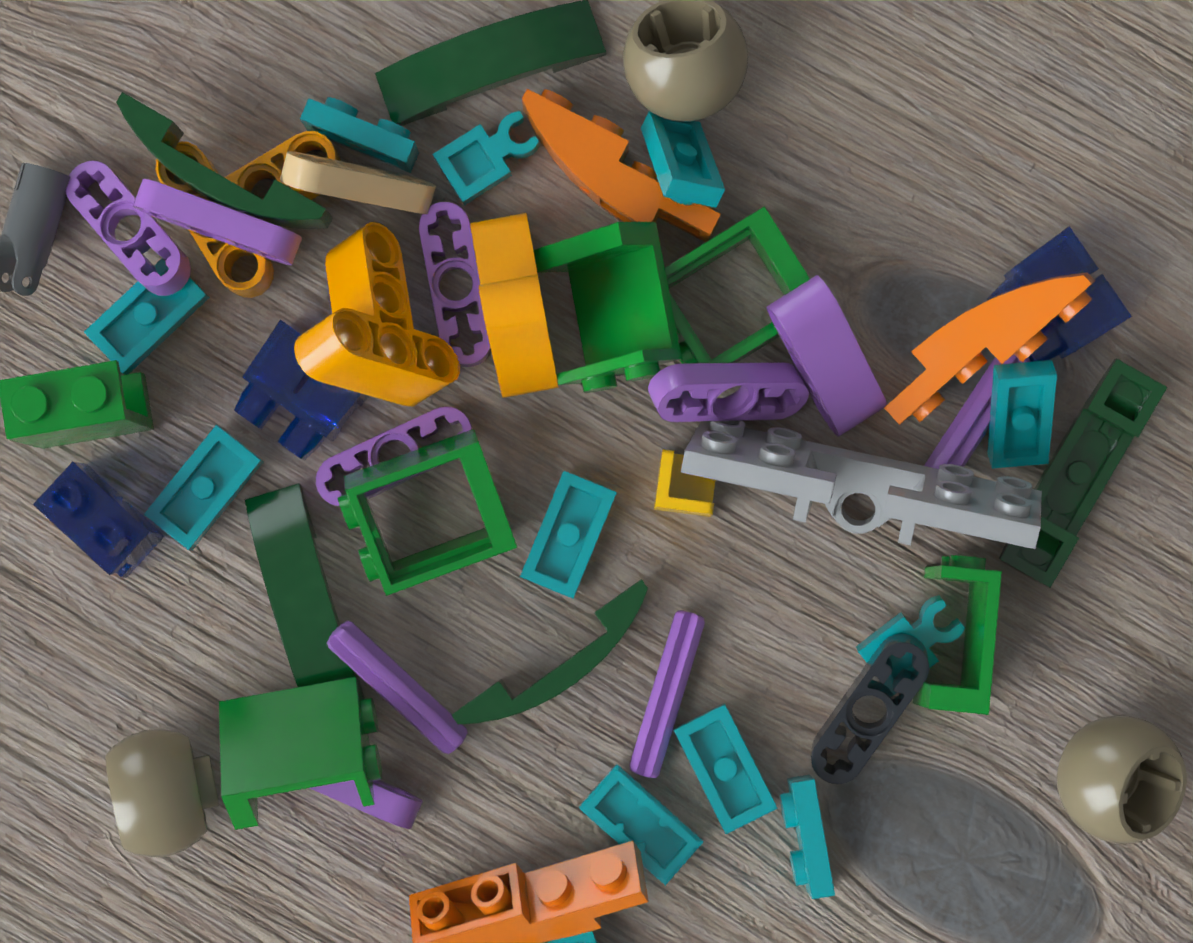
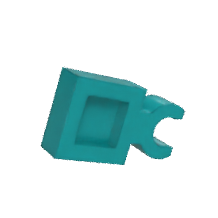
[432,111,540,206]
[856,595,965,695]

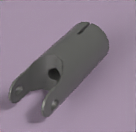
[0,163,70,296]

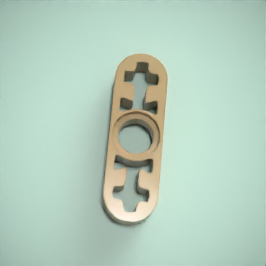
[280,151,436,214]

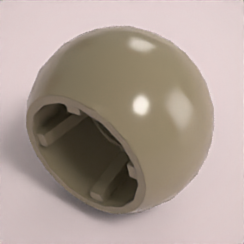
[623,0,748,122]
[1057,715,1187,844]
[105,729,219,858]

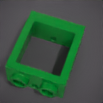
[665,206,810,364]
[338,429,518,596]

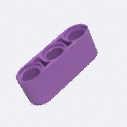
[766,275,887,437]

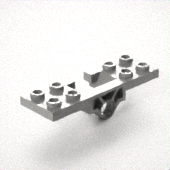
[681,420,1042,549]

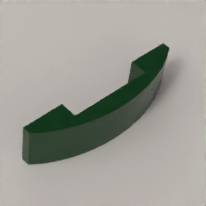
[375,0,606,126]
[116,92,333,229]
[999,359,1168,588]
[245,483,365,699]
[452,579,648,724]

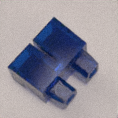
[986,226,1132,362]
[234,319,369,460]
[33,462,165,578]

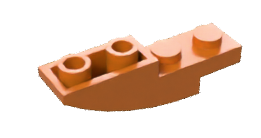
[522,89,721,242]
[884,272,1095,425]
[409,841,649,943]

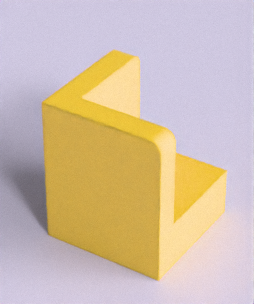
[654,449,716,517]

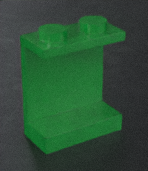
[534,222,682,393]
[0,360,154,449]
[913,555,1002,715]
[219,677,382,830]

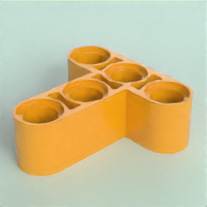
[155,131,341,298]
[470,213,559,398]
[294,222,460,407]

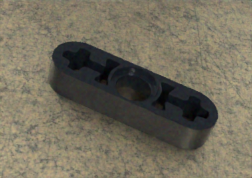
[811,634,929,784]

